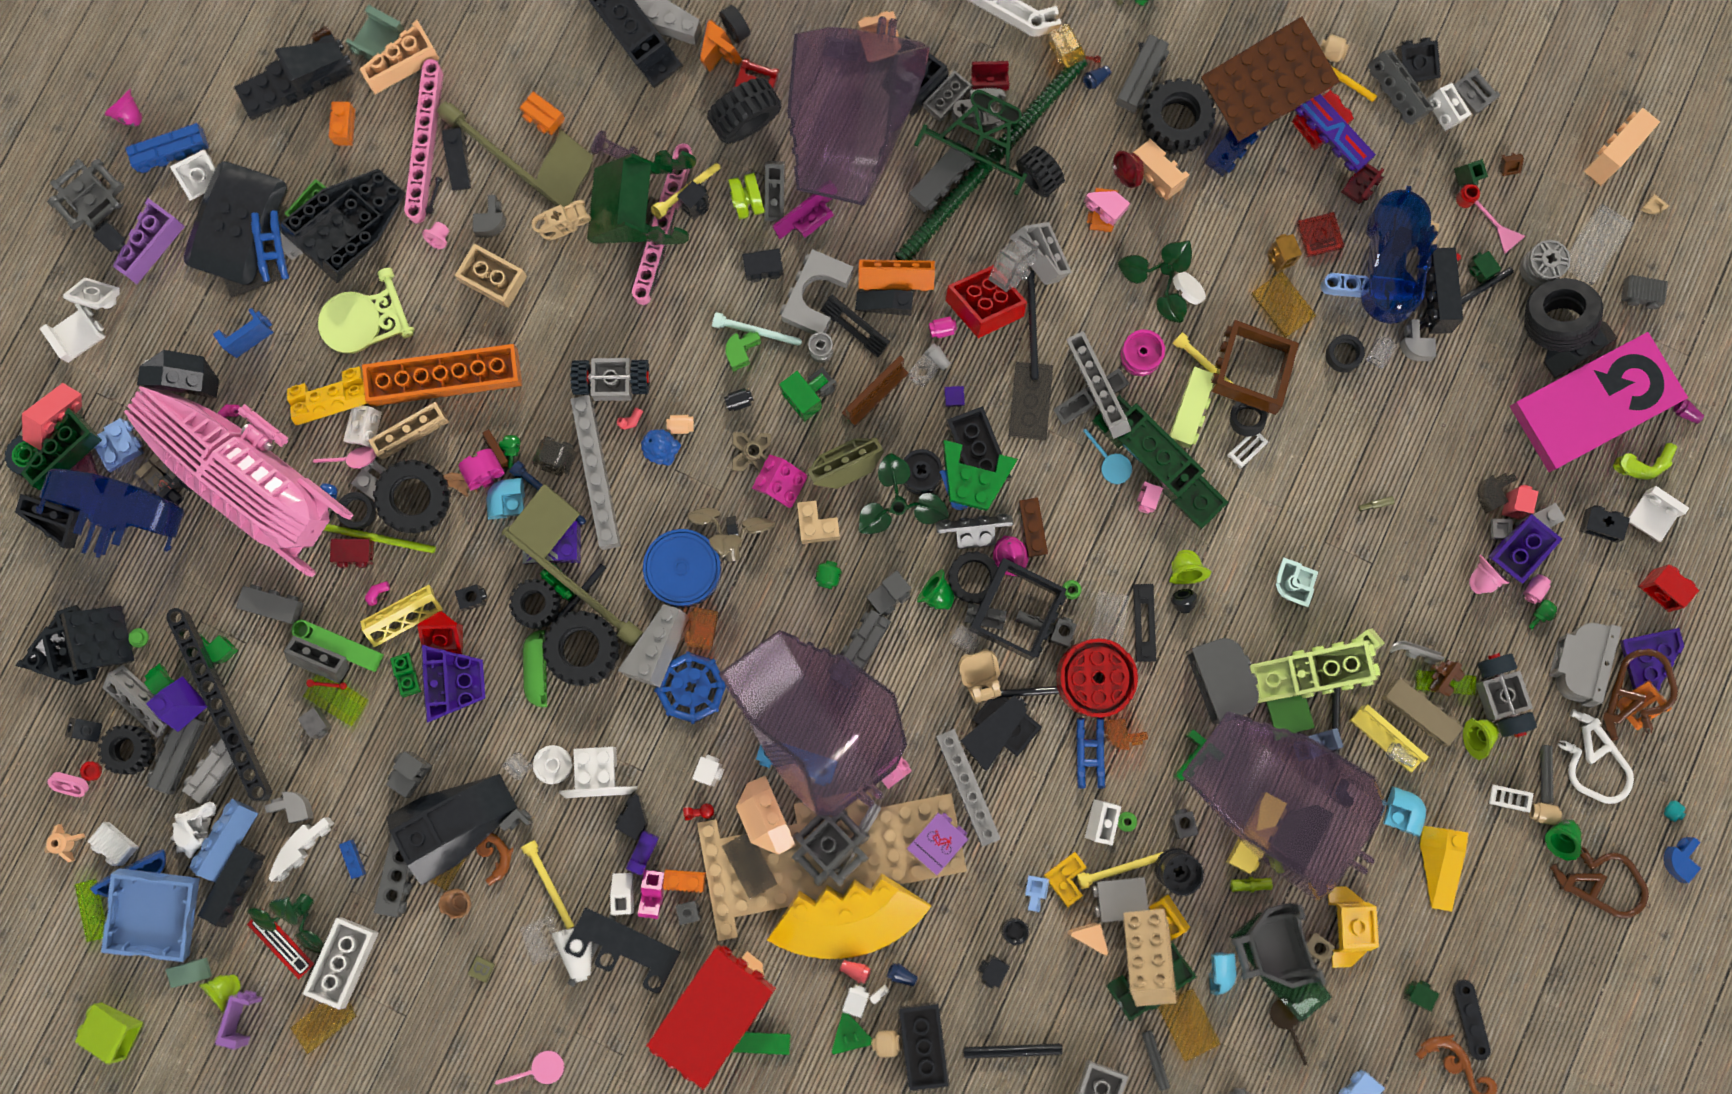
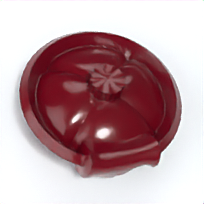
[1113,151,1144,188]

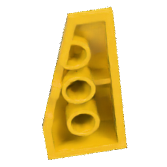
[1419,826,1468,912]

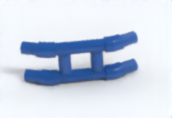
[251,211,289,282]
[1076,717,1105,789]

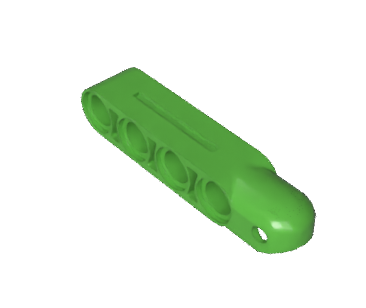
[291,620,384,672]

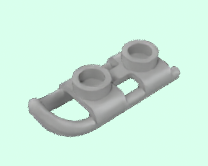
[1390,641,1445,665]

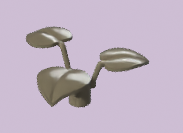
[687,508,776,561]

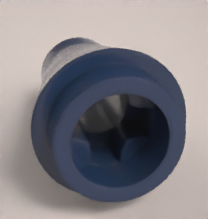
[1083,65,1111,89]
[887,962,918,987]

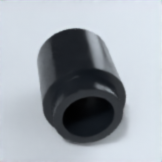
[724,388,754,411]

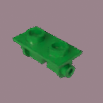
[540,562,576,601]

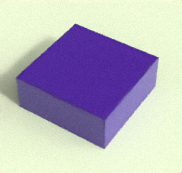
[944,386,965,407]

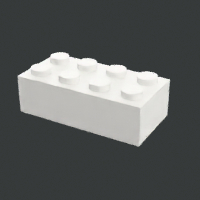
[303,918,379,1009]

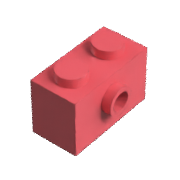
[1502,485,1539,520]

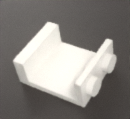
[39,304,106,363]

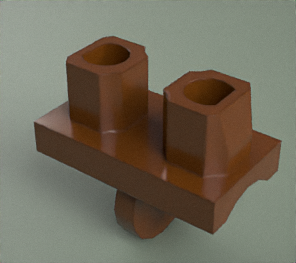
[1428,660,1465,696]

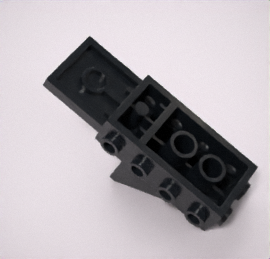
[234,34,354,121]

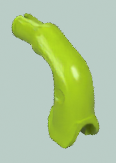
[1613,443,1678,480]

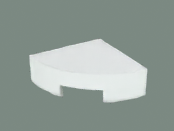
[869,985,889,1004]

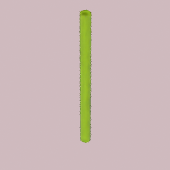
[323,524,436,554]

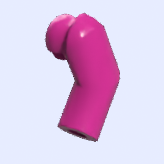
[217,404,240,418]
[365,581,390,606]

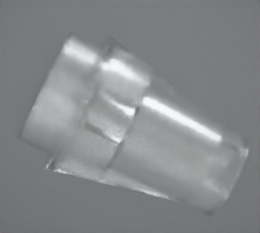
[1386,742,1418,768]

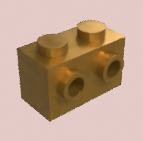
[1267,234,1302,272]

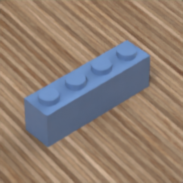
[189,798,258,883]

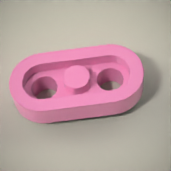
[47,772,89,797]

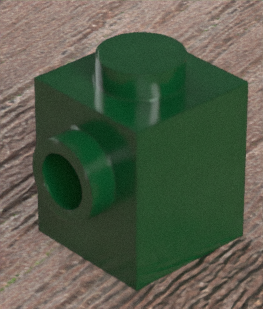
[1454,159,1488,186]
[1467,251,1502,284]
[1404,980,1439,1012]

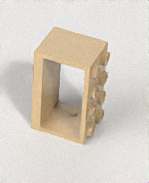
[1124,909,1177,1006]

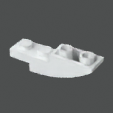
[269,818,334,882]

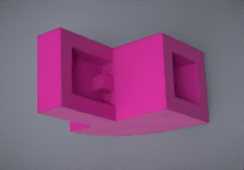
[638,870,664,919]

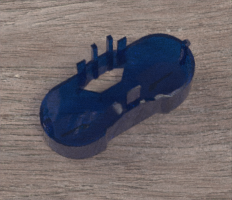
[1361,186,1438,324]
[35,469,185,558]

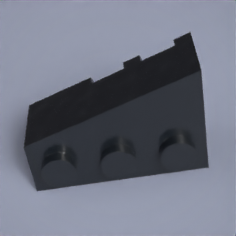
[15,494,85,549]

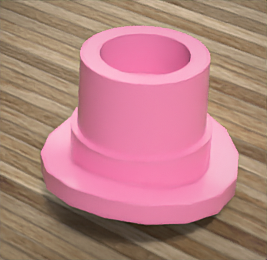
[422,222,449,249]

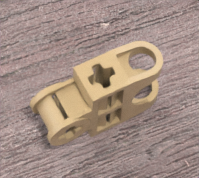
[532,200,591,241]

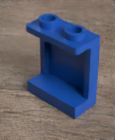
[213,308,274,358]

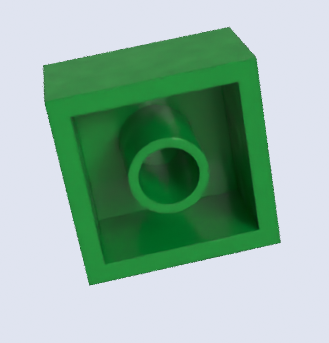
[779,371,828,422]

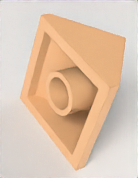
[1067,922,1108,956]

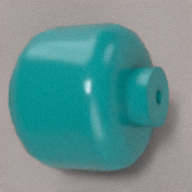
[1664,800,1686,822]

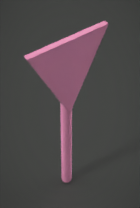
[1475,200,1525,254]

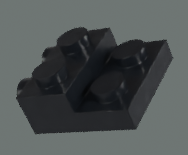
[1396,37,1441,82]

